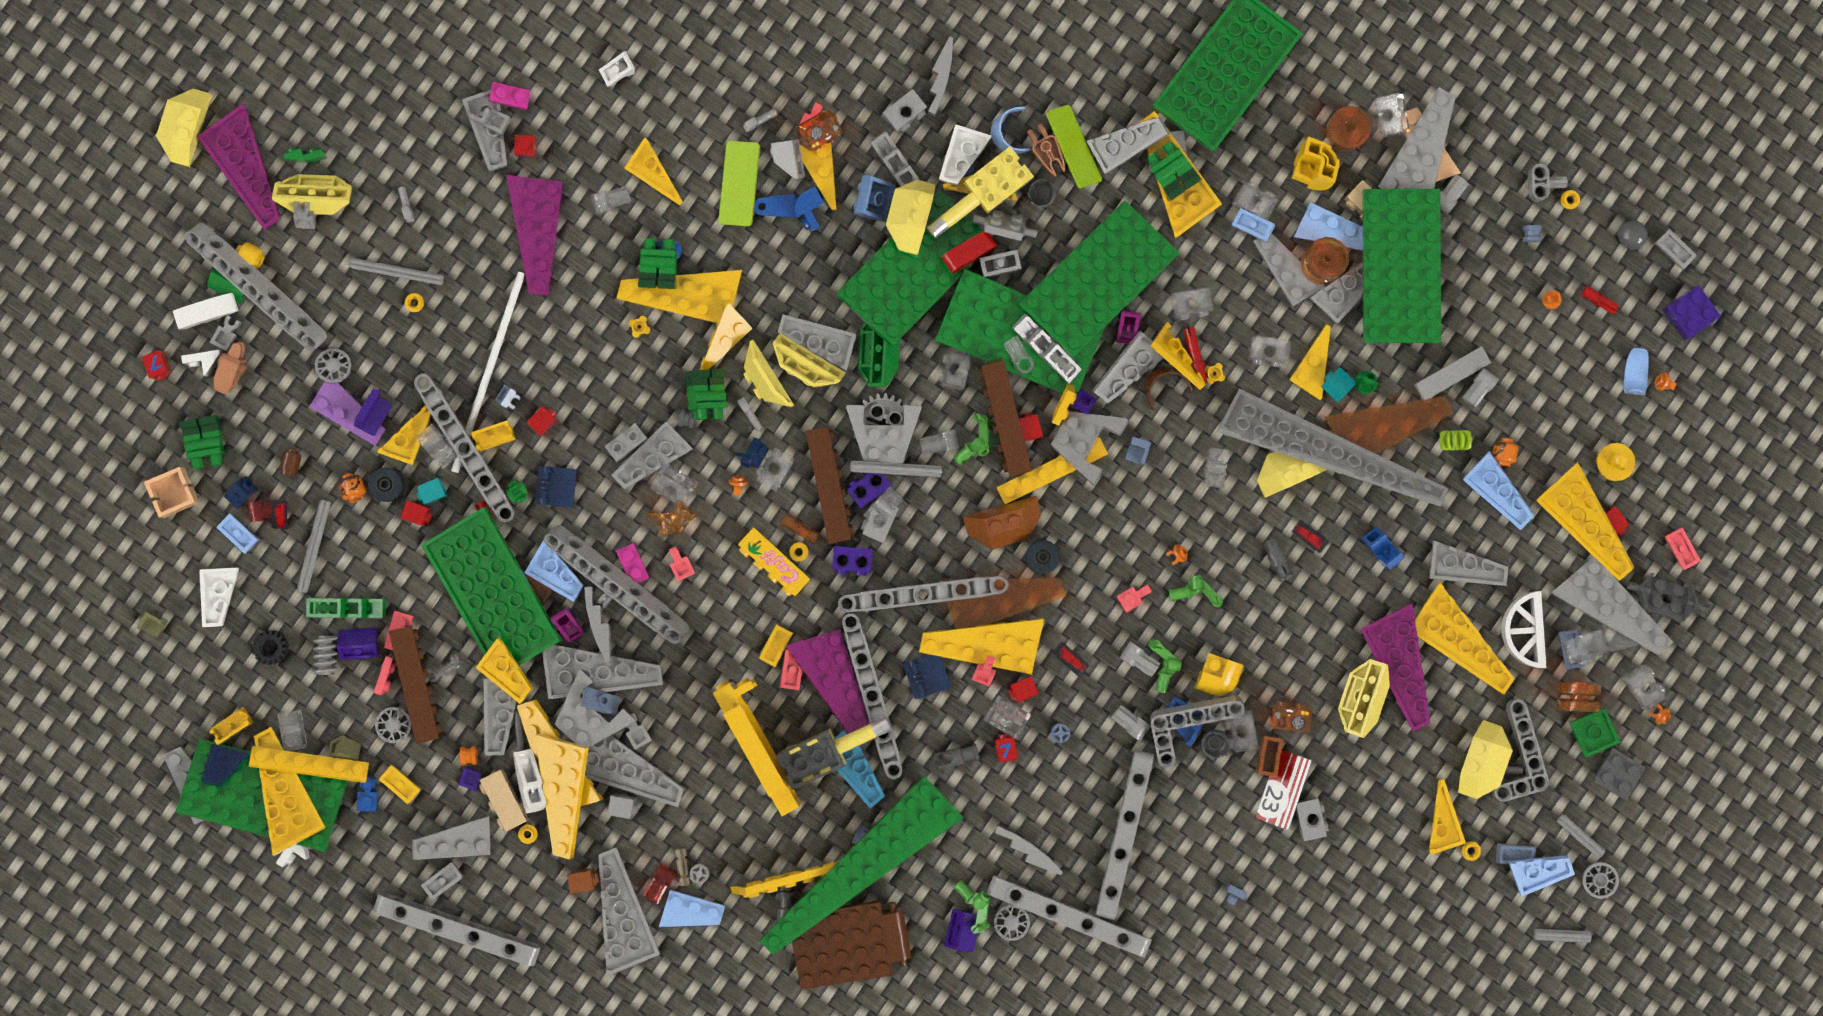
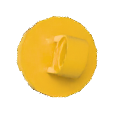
[1596,443,1635,481]

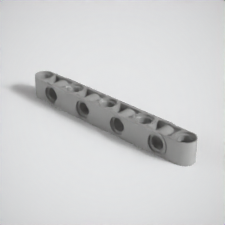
[185,223,327,351]
[414,374,515,522]
[544,525,689,644]
[838,575,1009,612]
[842,613,902,779]
[1095,749,1154,920]
[986,875,1152,958]
[373,892,541,966]

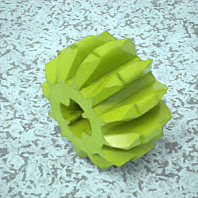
[1439,430,1472,450]

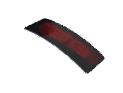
[272,499,287,529]
[1292,520,1329,553]
[1053,642,1089,677]

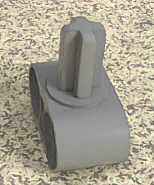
[1528,164,1568,202]

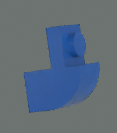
[792,187,824,232]
[1361,527,1405,570]

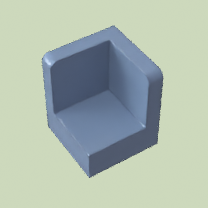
[1125,437,1151,465]

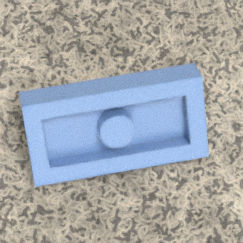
[1232,208,1275,242]
[216,513,259,554]

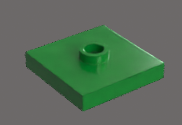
[1569,707,1621,758]

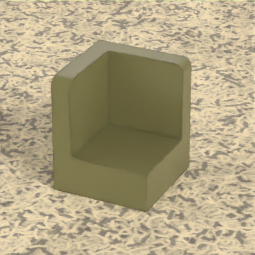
[137,611,168,637]
[328,735,361,761]

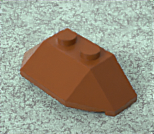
[963,496,1041,549]

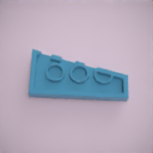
[835,730,885,809]

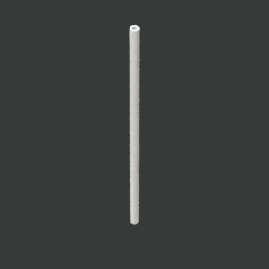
[451,272,525,473]

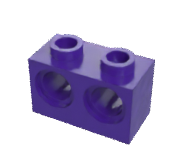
[847,473,892,509]
[832,546,873,576]

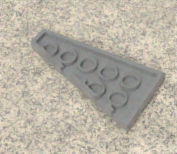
[1378,87,1456,189]
[1550,557,1674,656]
[542,645,663,699]
[585,735,684,807]
[598,847,661,977]

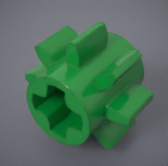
[1354,371,1379,394]
[505,480,529,504]

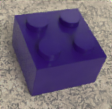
[1662,285,1721,340]

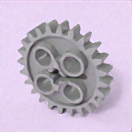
[852,393,907,438]

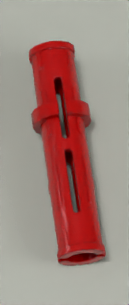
[1183,327,1208,384]

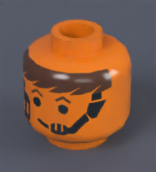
[1492,438,1519,467]
[338,473,366,503]

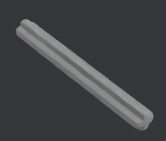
[350,258,444,285]
[850,461,942,477]
[297,500,331,593]

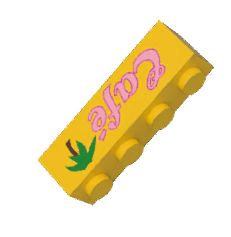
[738,527,811,596]

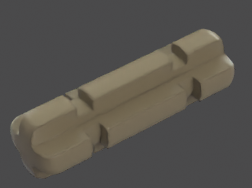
[675,848,690,886]

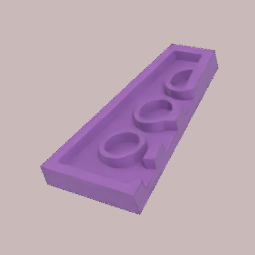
[310,377,386,446]

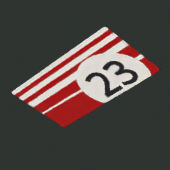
[1256,750,1311,830]

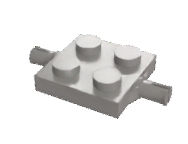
[972,210,1038,241]

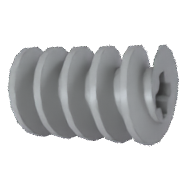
[313,636,338,675]

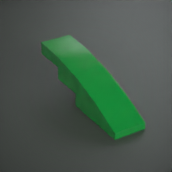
[306,598,386,618]

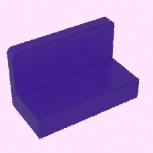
[354,388,392,436]
[337,628,379,660]
[944,908,978,952]

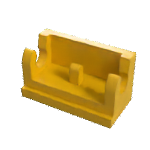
[471,421,516,452]
[209,707,254,745]

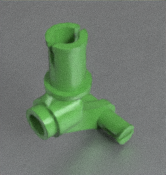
[953,413,995,465]
[1169,575,1223,608]
[1148,639,1181,693]
[954,880,991,933]

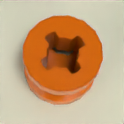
[460,746,478,766]

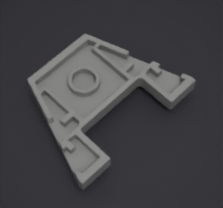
[846,405,921,463]
[1051,411,1128,486]
[555,669,636,747]

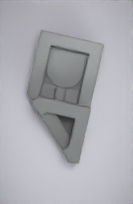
[468,108,511,136]

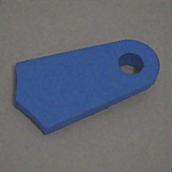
[754,193,796,218]

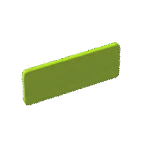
[1046,105,1102,189]
[719,141,760,227]

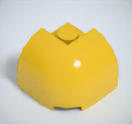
[1292,136,1340,190]
[1194,653,1244,696]

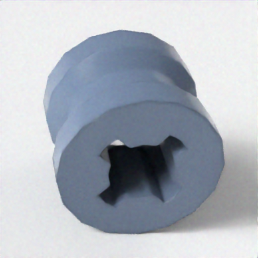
[1522,225,1542,243]
[1051,723,1070,743]

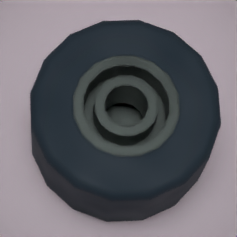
[368,467,405,502]
[1025,540,1060,574]

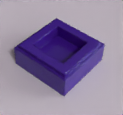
[1071,389,1096,415]
[458,766,483,791]

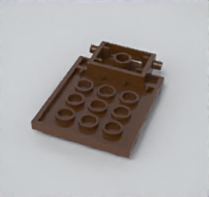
[792,900,911,990]

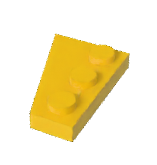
[476,637,533,704]

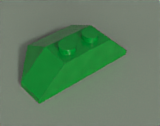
[858,323,900,387]

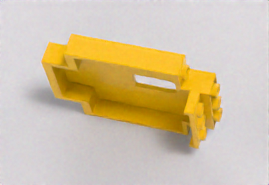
[713,678,801,816]

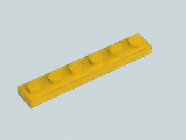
[996,437,1108,504]
[249,746,369,783]

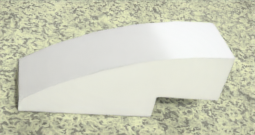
[173,293,239,329]
[513,749,547,814]

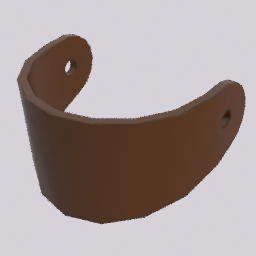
[1145,367,1193,411]

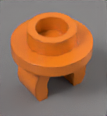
[1542,290,1562,309]
[1655,372,1677,391]
[728,475,748,495]
[1167,544,1188,565]
[1649,704,1671,725]

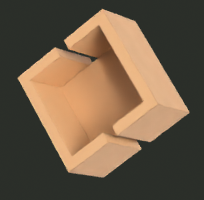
[144,467,200,518]

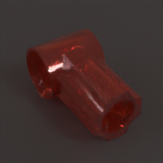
[247,499,285,522]
[643,863,677,904]

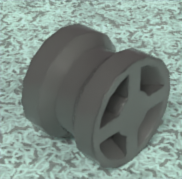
[678,408,696,429]

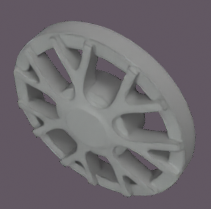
[315,348,351,383]
[375,707,412,743]
[1582,862,1619,899]
[994,904,1030,941]

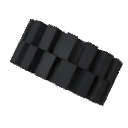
[251,630,289,665]

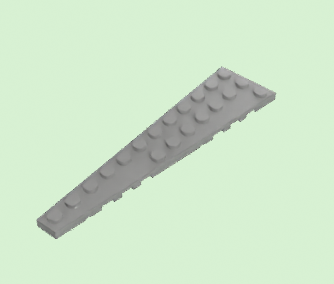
[1217,389,1449,507]

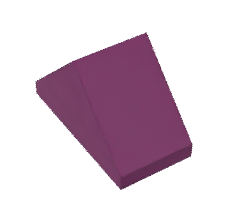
[1116,311,1141,344]
[550,608,585,643]

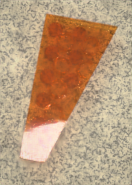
[1324,396,1453,454]
[939,578,1066,629]

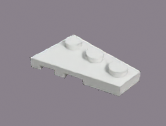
[939,125,992,186]
[200,568,239,627]

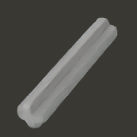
[1557,814,1605,858]
[1534,929,1592,943]

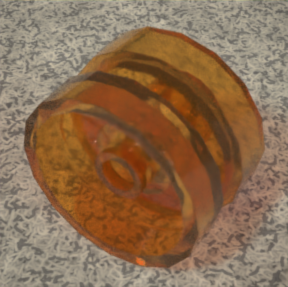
[1326,106,1371,152]
[1301,237,1349,285]
[1557,681,1601,712]

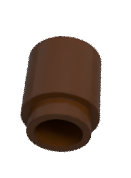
[279,448,302,477]

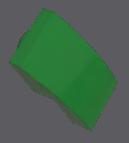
[283,147,328,163]

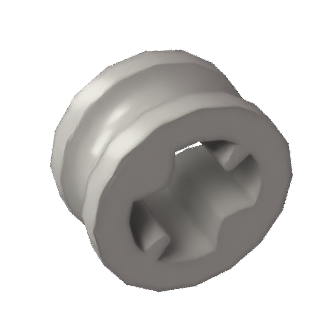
[596,592,613,609]

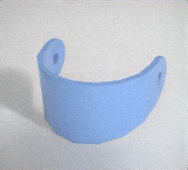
[991,107,1031,154]
[1624,348,1649,396]

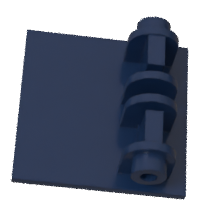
[535,466,577,508]
[903,654,951,700]

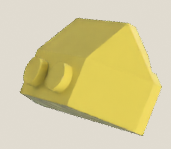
[156,89,212,167]
[272,174,352,215]
[886,180,935,255]
[773,333,846,388]
[743,340,794,408]
[1257,451,1328,498]
[1338,659,1390,738]
[1458,720,1513,799]

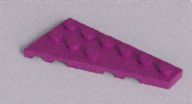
[197,103,281,230]
[506,175,564,296]
[1360,603,1430,732]
[785,629,874,741]

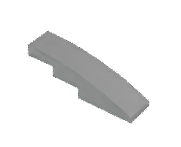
[928,36,953,117]
[870,131,919,187]
[1012,314,1082,383]
[1414,346,1491,401]
[584,587,612,665]
[994,824,1063,875]

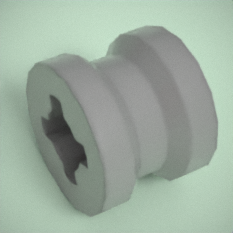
[690,863,710,884]

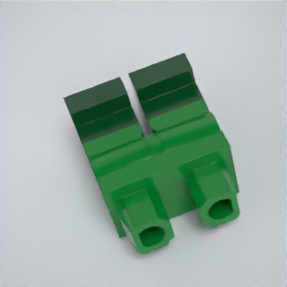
[1147,142,1202,201]
[638,238,678,289]
[685,369,728,420]
[179,415,225,470]

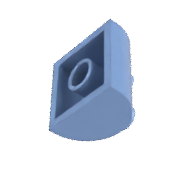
[854,175,896,222]

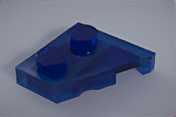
[201,744,249,787]

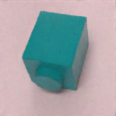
[1321,367,1356,402]
[416,478,448,505]

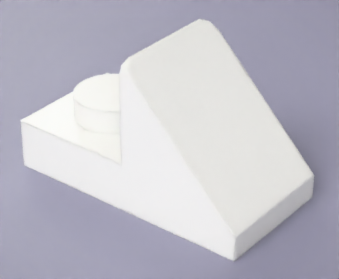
[599,51,635,87]
[181,350,224,377]
[276,845,310,867]

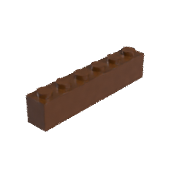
[978,358,1032,477]
[806,426,854,544]
[389,625,442,744]

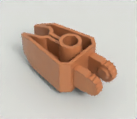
[1027,124,1065,178]
[214,342,247,394]

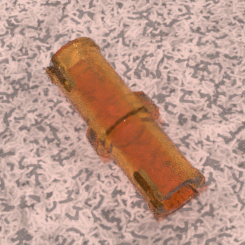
[780,514,819,544]

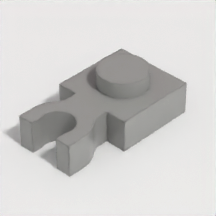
[293,202,316,229]
[210,315,242,352]
[626,713,652,750]

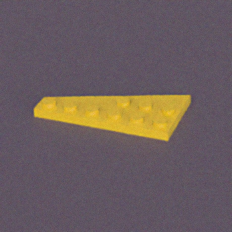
[1139,111,1222,238]
[617,270,742,323]
[1536,462,1634,581]
[1415,582,1515,695]
[919,618,1044,675]
[517,700,604,806]
[254,727,326,856]
[535,734,589,860]
[730,860,839,898]

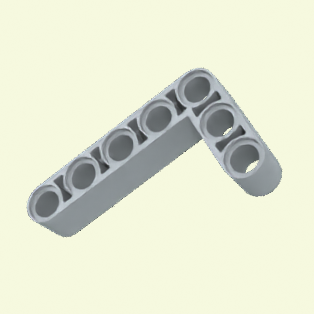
[1150,695,1245,768]
[1491,699,1549,802]

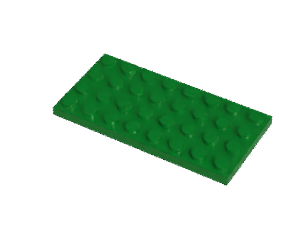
[1152,0,1303,153]
[1362,189,1441,343]
[836,190,983,347]
[1018,201,1180,359]
[935,269,1104,394]
[421,507,562,665]
[175,738,348,853]

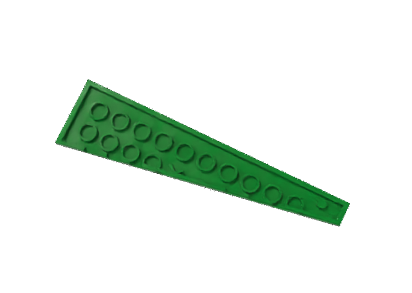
[759,776,964,955]

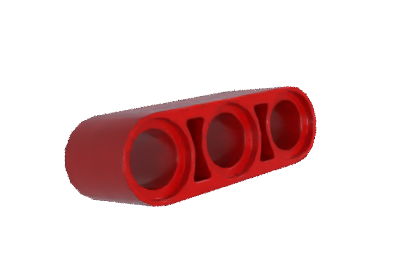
[941,231,997,274]

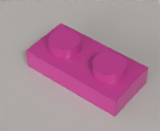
[489,82,531,110]
[616,543,650,583]

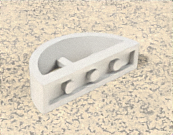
[1501,591,1546,668]

